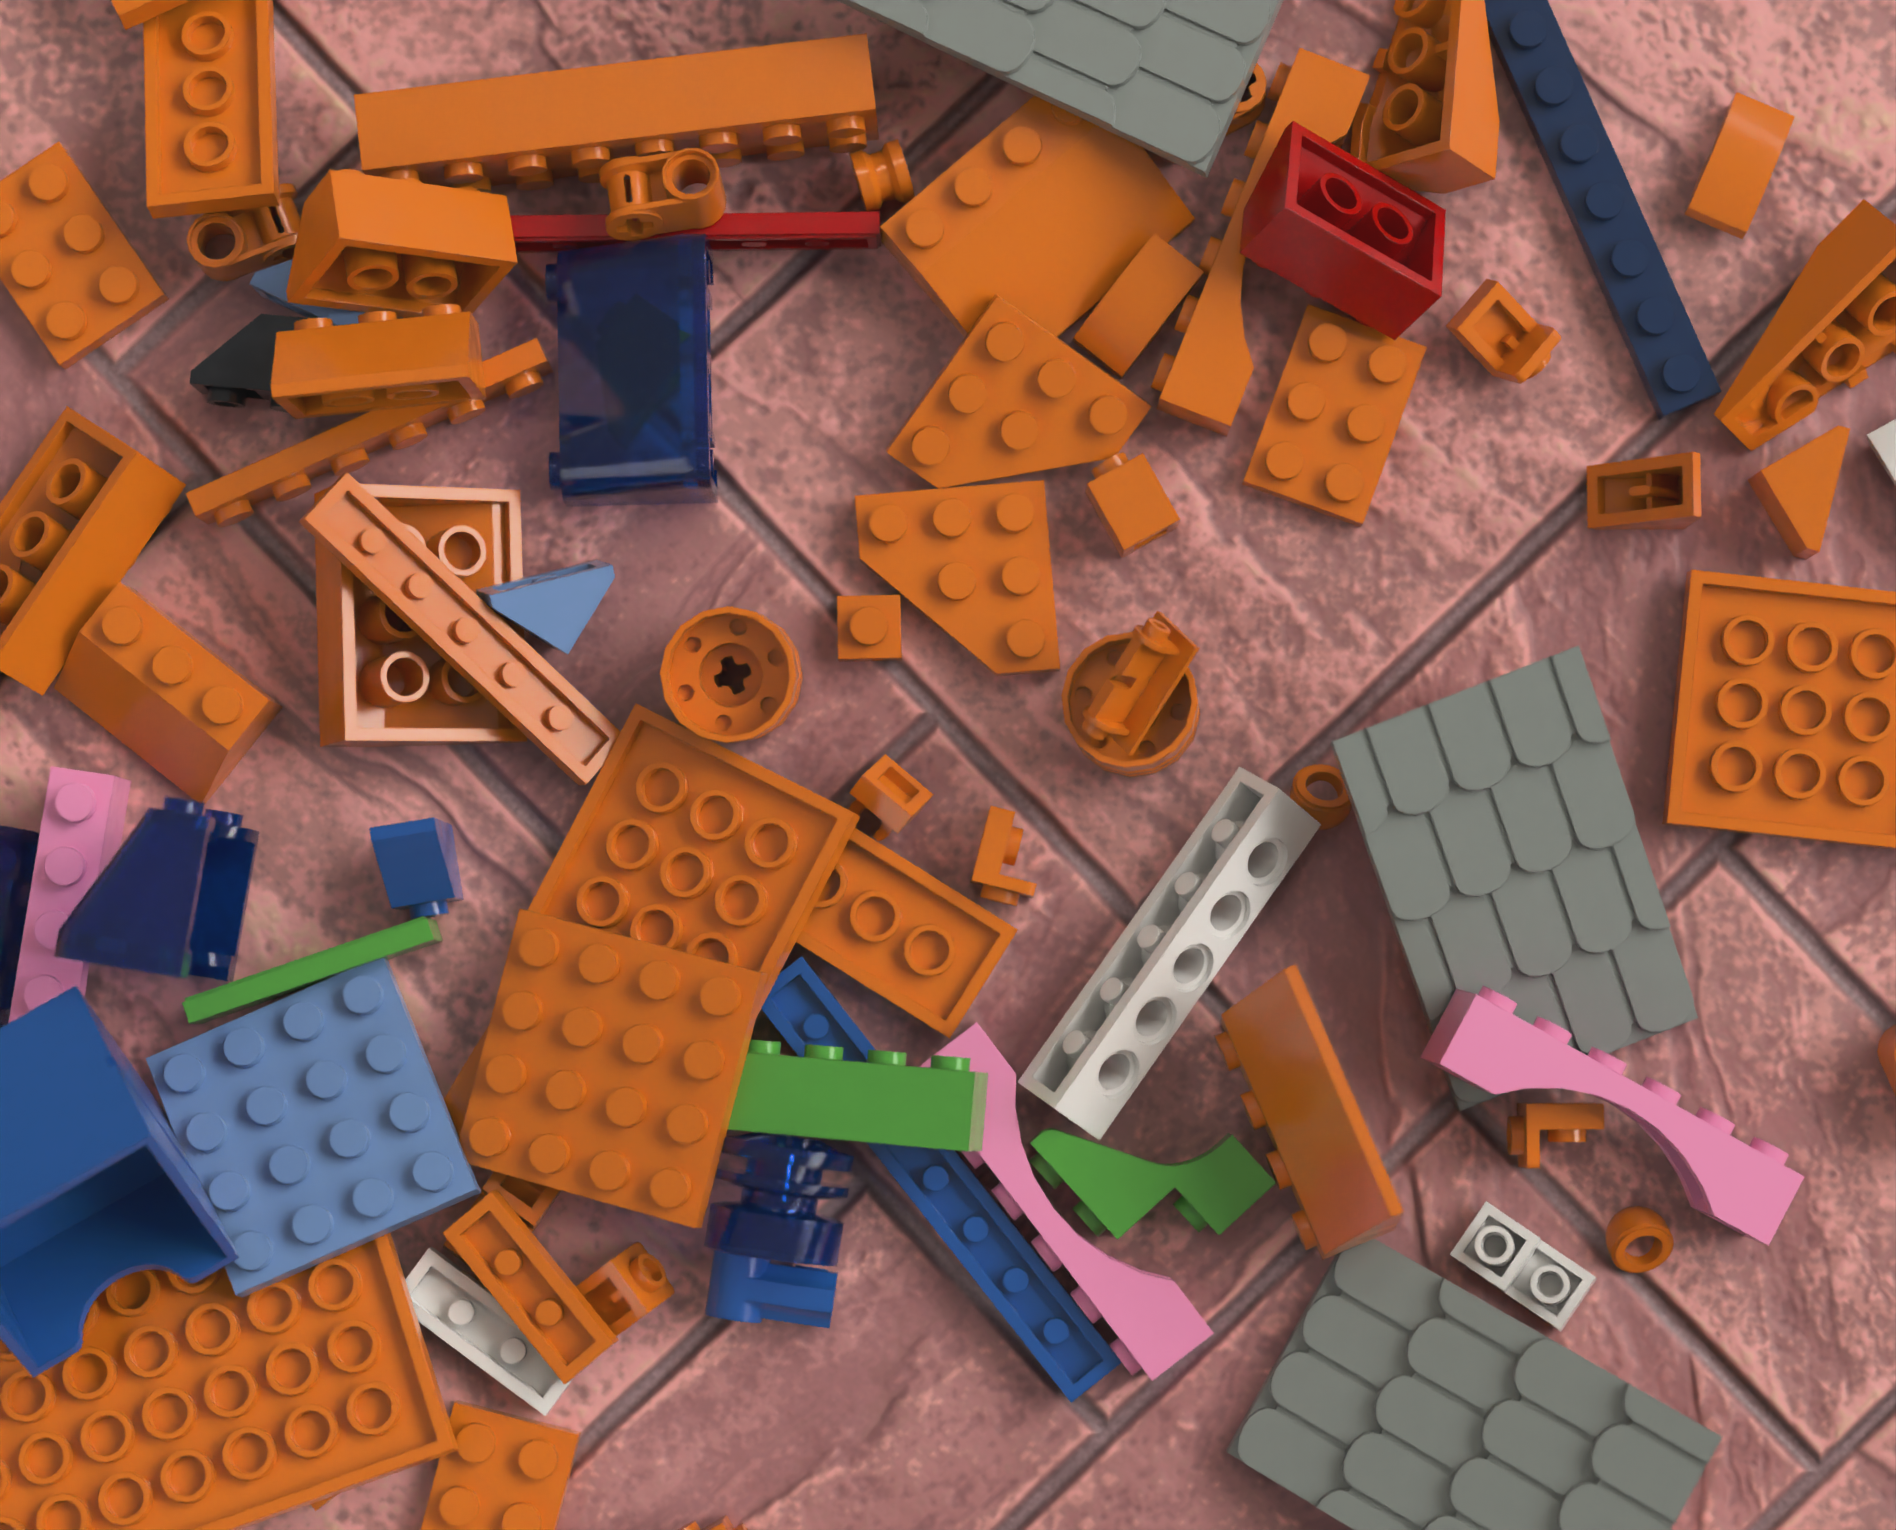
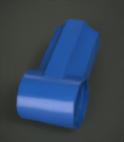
[705,1250,838,1328]

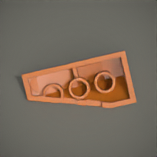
[1350,0,1500,194]
[1714,199,1896,451]

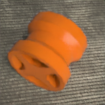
[849,139,915,212]

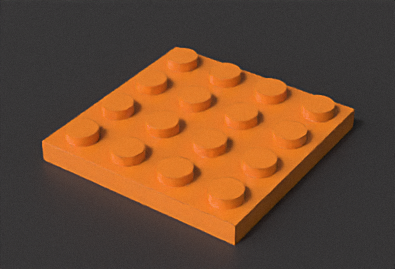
[1662,569,1896,850]
[528,703,860,1018]
[459,909,768,1228]

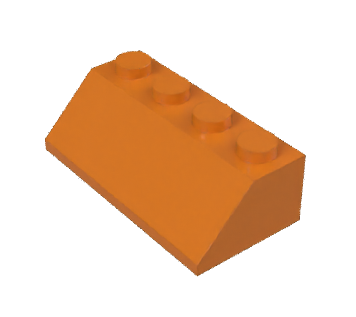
[0,406,186,696]

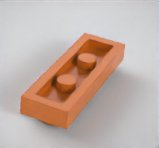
[442,1190,619,1385]

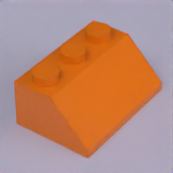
[286,169,517,318]
[271,304,486,419]
[54,581,283,806]

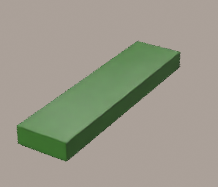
[182,916,443,1024]

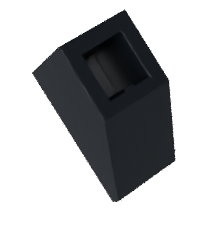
[190,314,307,413]

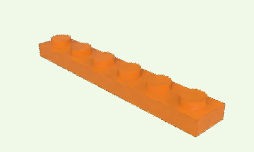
[185,338,554,527]
[298,472,621,786]

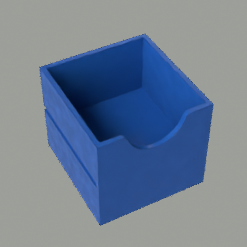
[0,985,239,1378]

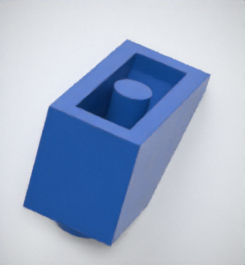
[369,817,464,920]

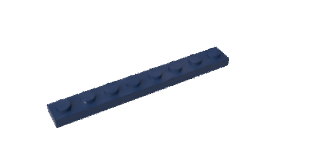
[1484,0,1722,420]

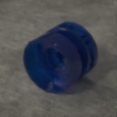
[704,1132,855,1266]

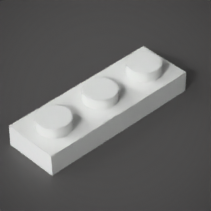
[405,1247,574,1416]

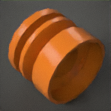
[660,606,803,743]
[1061,632,1200,778]

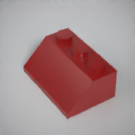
[1239,121,1446,340]

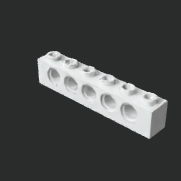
[1018,767,1321,1141]

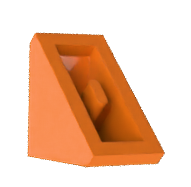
[1748,425,1851,560]
[1586,452,1701,530]

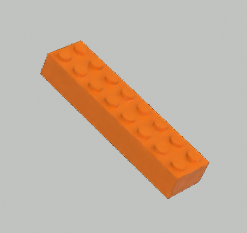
[354,33,879,193]

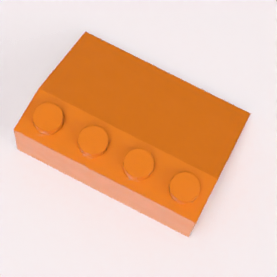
[880,95,1195,338]
[314,484,527,747]
[1214,964,1404,1260]

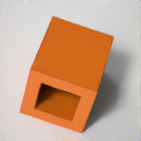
[1085,452,1180,558]

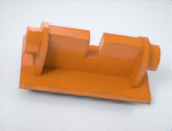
[1081,611,1200,755]

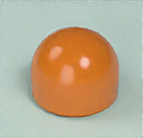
[1289,764,1352,830]
[1605,1206,1674,1273]

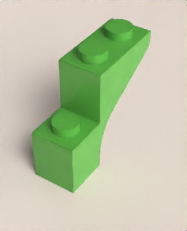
[1029,1128,1276,1240]

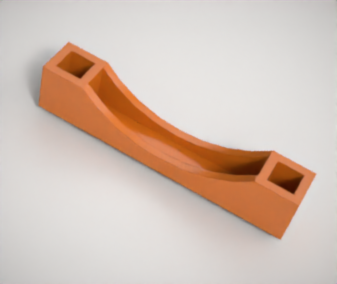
[1151,48,1371,437]

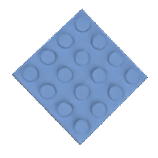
[145,958,481,1297]

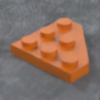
[886,294,1152,489]
[855,480,1060,676]

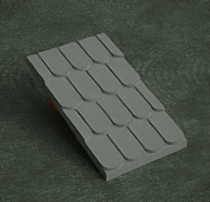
[837,0,1284,178]
[1330,645,1698,1111]
[1226,1239,1722,1530]

